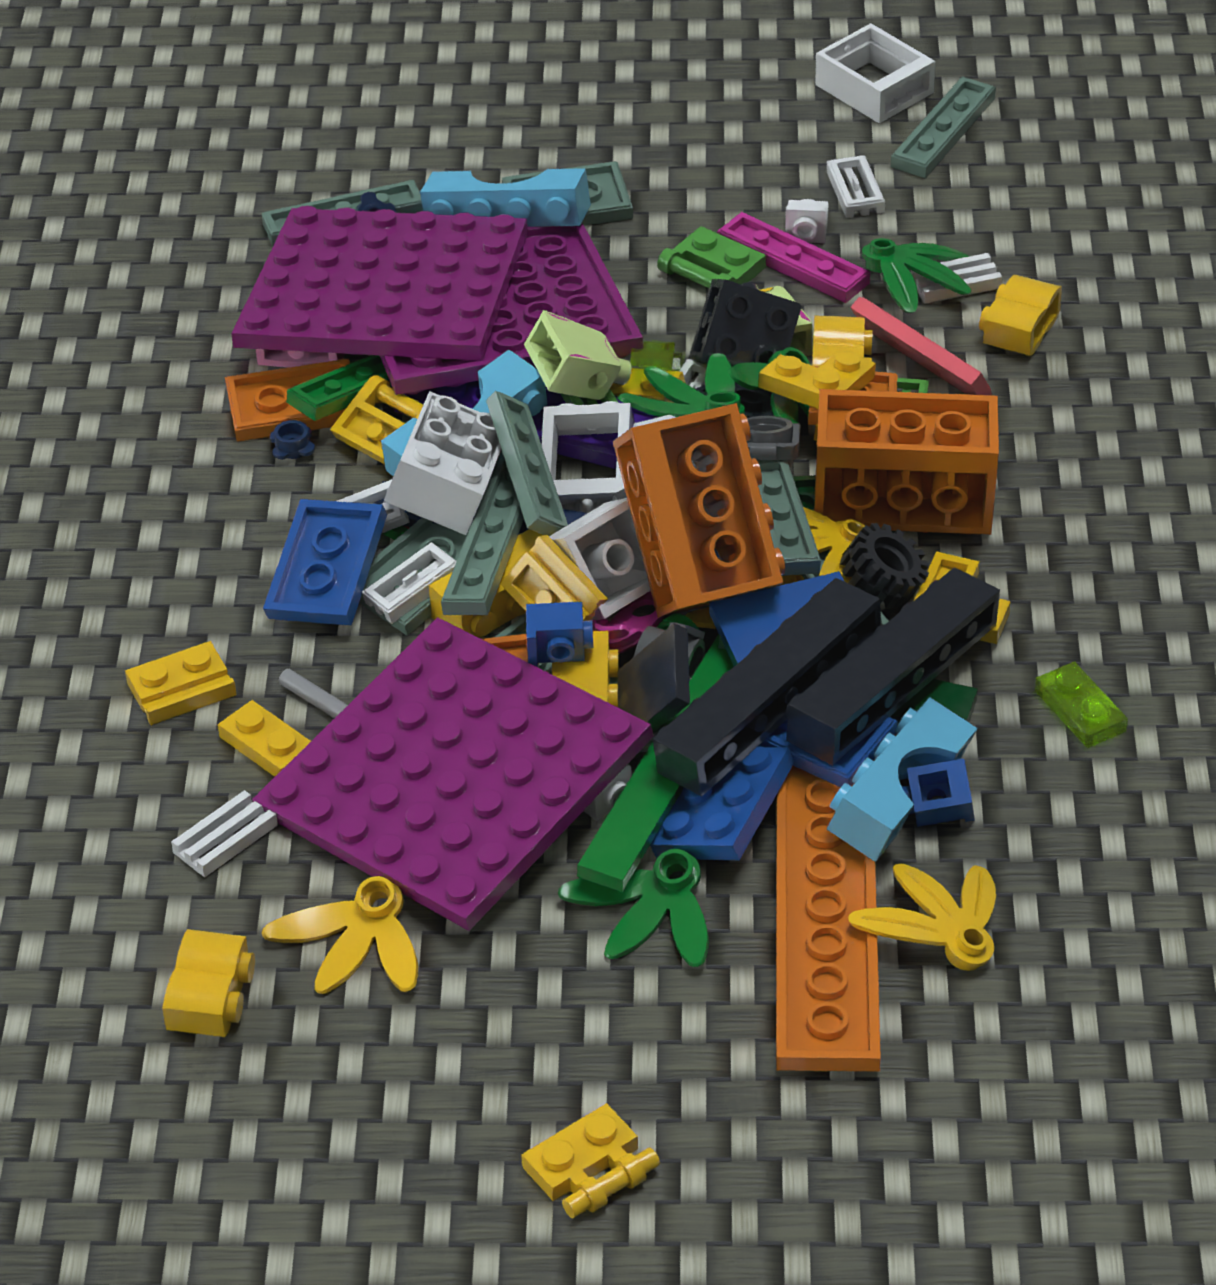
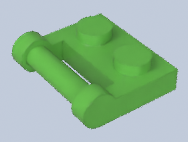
[657,226,766,288]

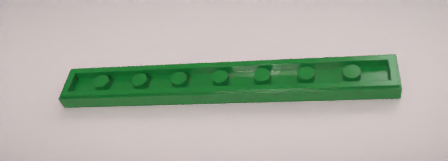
[577,634,734,892]

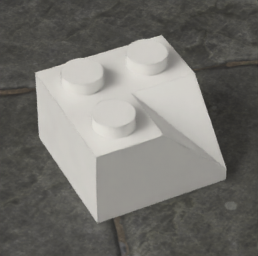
[549,498,650,620]

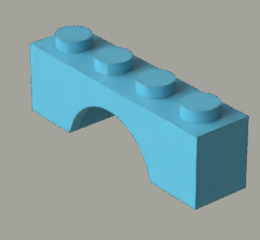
[420,168,591,227]
[381,350,547,476]
[827,698,978,862]

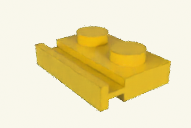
[500,535,608,621]
[125,641,237,726]

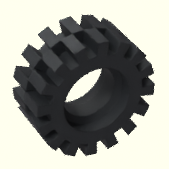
[840,523,929,609]

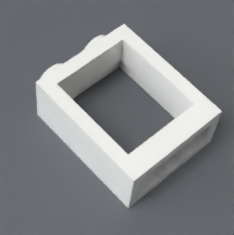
[815,23,935,124]
[542,401,635,513]

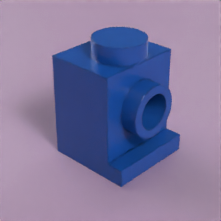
[526,602,594,667]
[902,758,975,827]

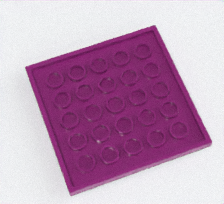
[231,206,528,360]
[380,223,643,395]
[252,617,654,931]

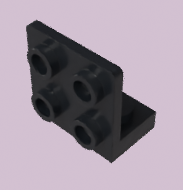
[688,279,802,367]

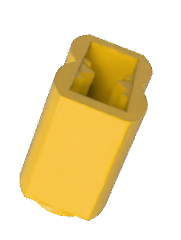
[979,275,1062,356]
[812,315,873,366]
[162,929,255,1037]

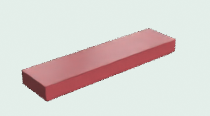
[850,296,992,395]

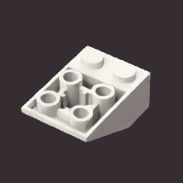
[384,391,501,535]

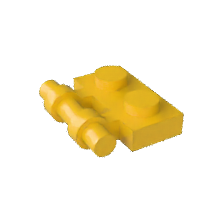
[521,1103,660,1218]

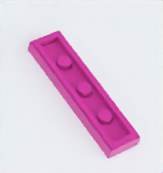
[717,212,871,303]

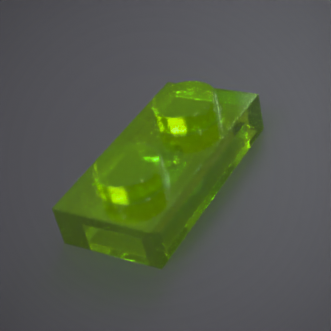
[630,340,686,370]
[1035,661,1128,749]

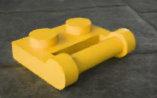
[330,375,424,465]

